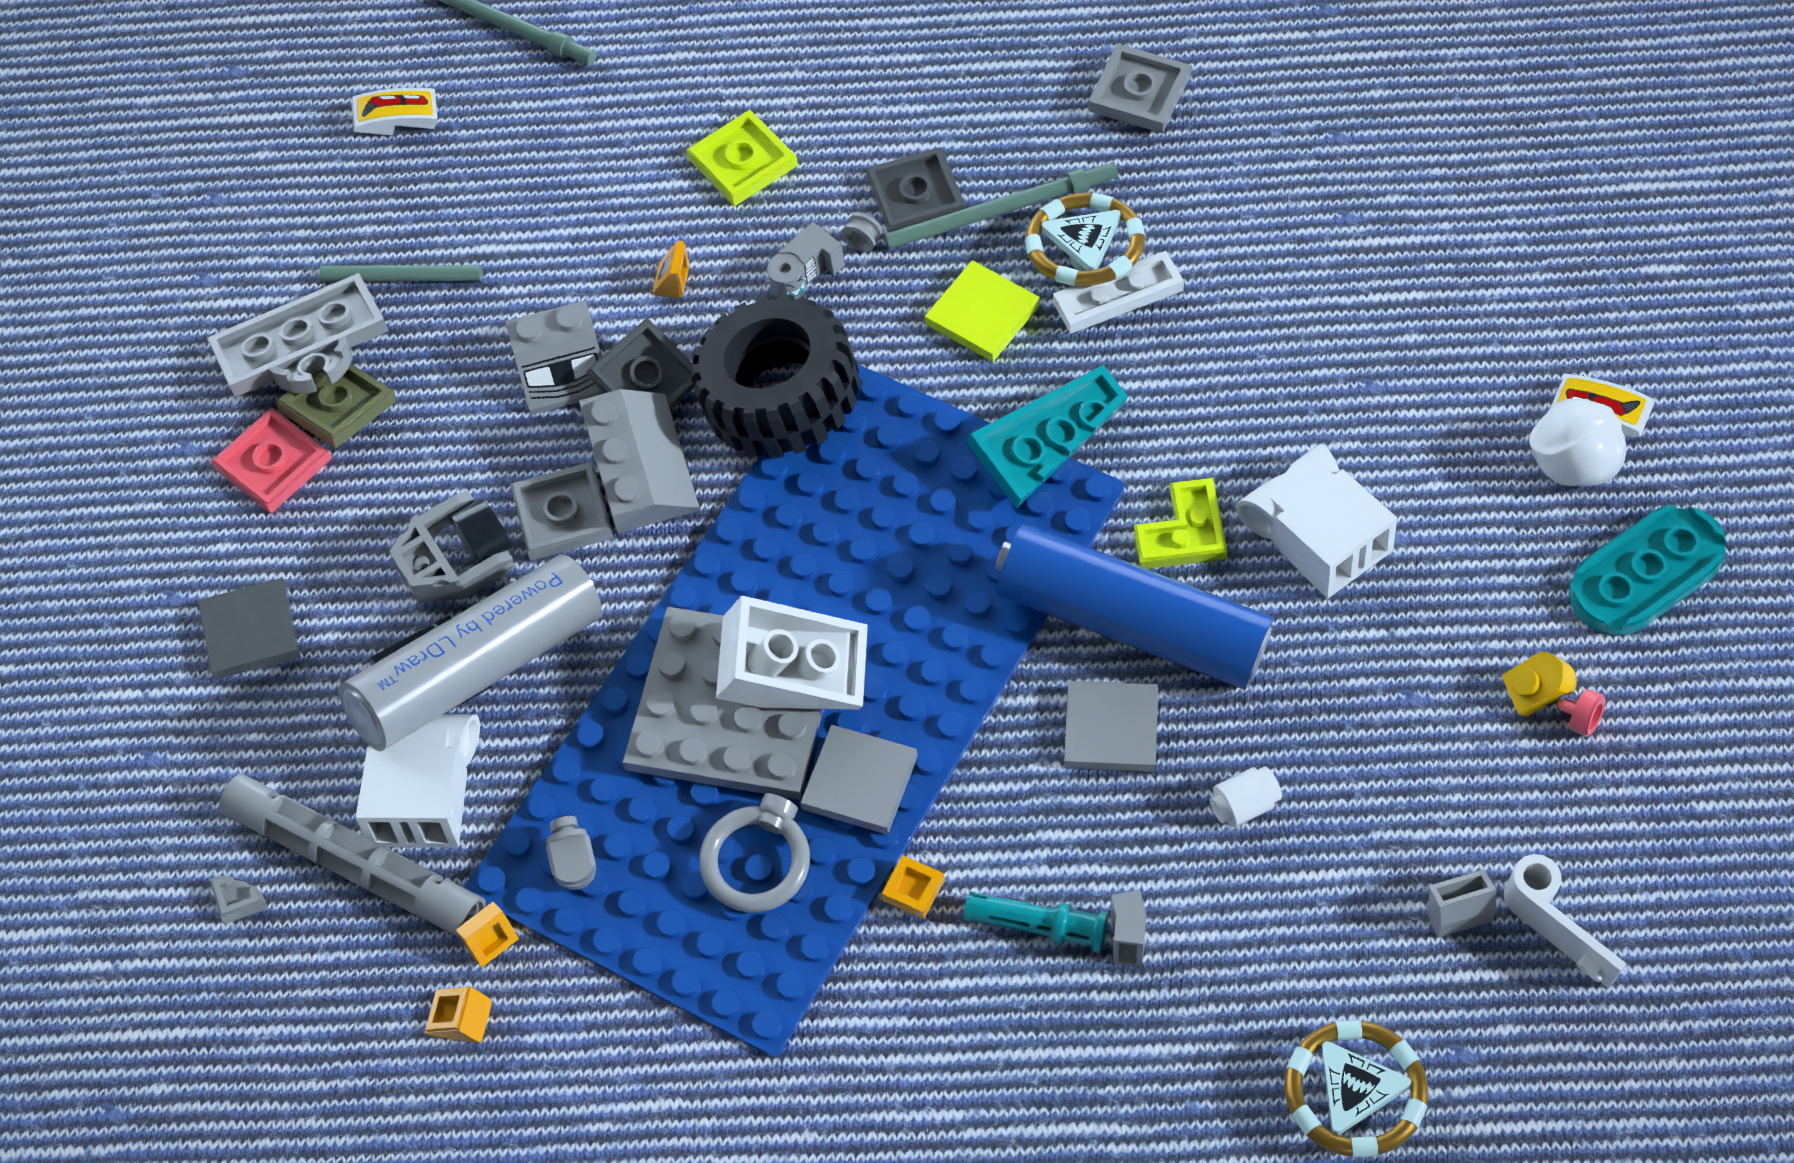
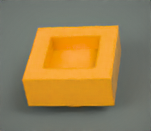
[881,855,945,919]
[456,902,519,967]

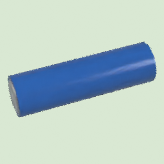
[995,523,1274,690]

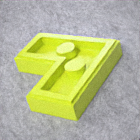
[1134,478,1227,569]

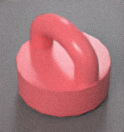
[1557,688,1606,737]

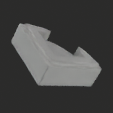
[209,876,269,924]

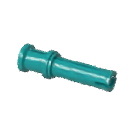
[964,891,1109,953]

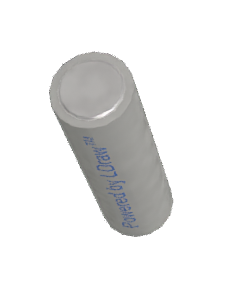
[339,554,602,752]

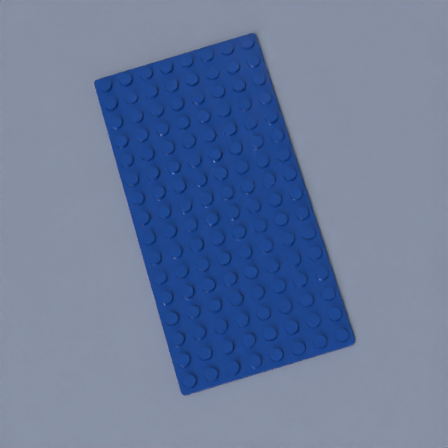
[465,364,1124,1057]

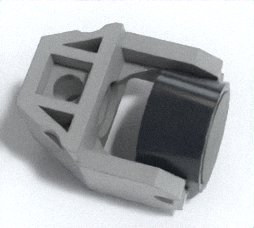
[389,491,515,604]

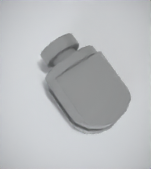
[546,816,596,890]

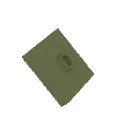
[276,364,396,449]

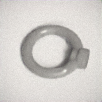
[699,793,810,913]

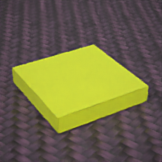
[686,109,798,207]
[925,260,1040,362]

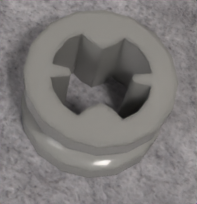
[841,212,883,252]

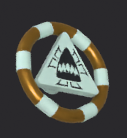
[1024,193,1146,286]
[1284,1020,1428,1158]

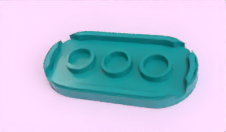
[1569,505,1726,635]

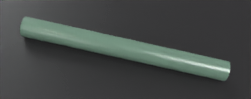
[319,265,483,282]

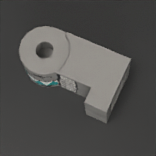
[767,222,845,300]

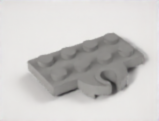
[207,273,389,397]

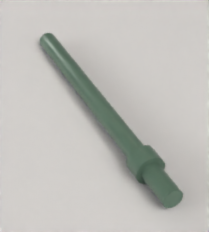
[437,0,596,66]
[884,162,1118,249]

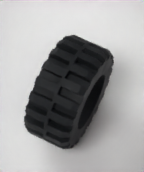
[691,295,860,458]

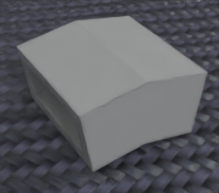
[1427,869,1497,938]
[1111,890,1147,967]

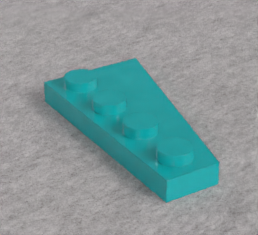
[967,365,1128,508]

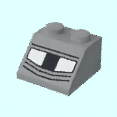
[505,300,604,415]

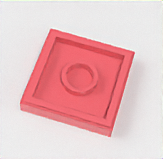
[211,407,332,514]

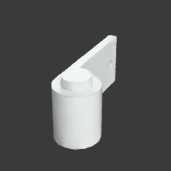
[1504,854,1626,989]

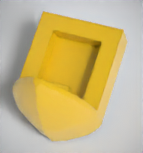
[1501,651,1577,717]

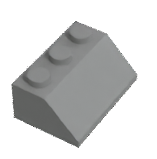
[579,389,700,534]

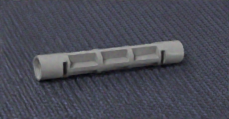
[219,774,486,939]

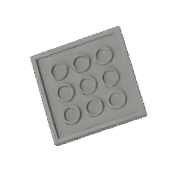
[623,607,824,800]

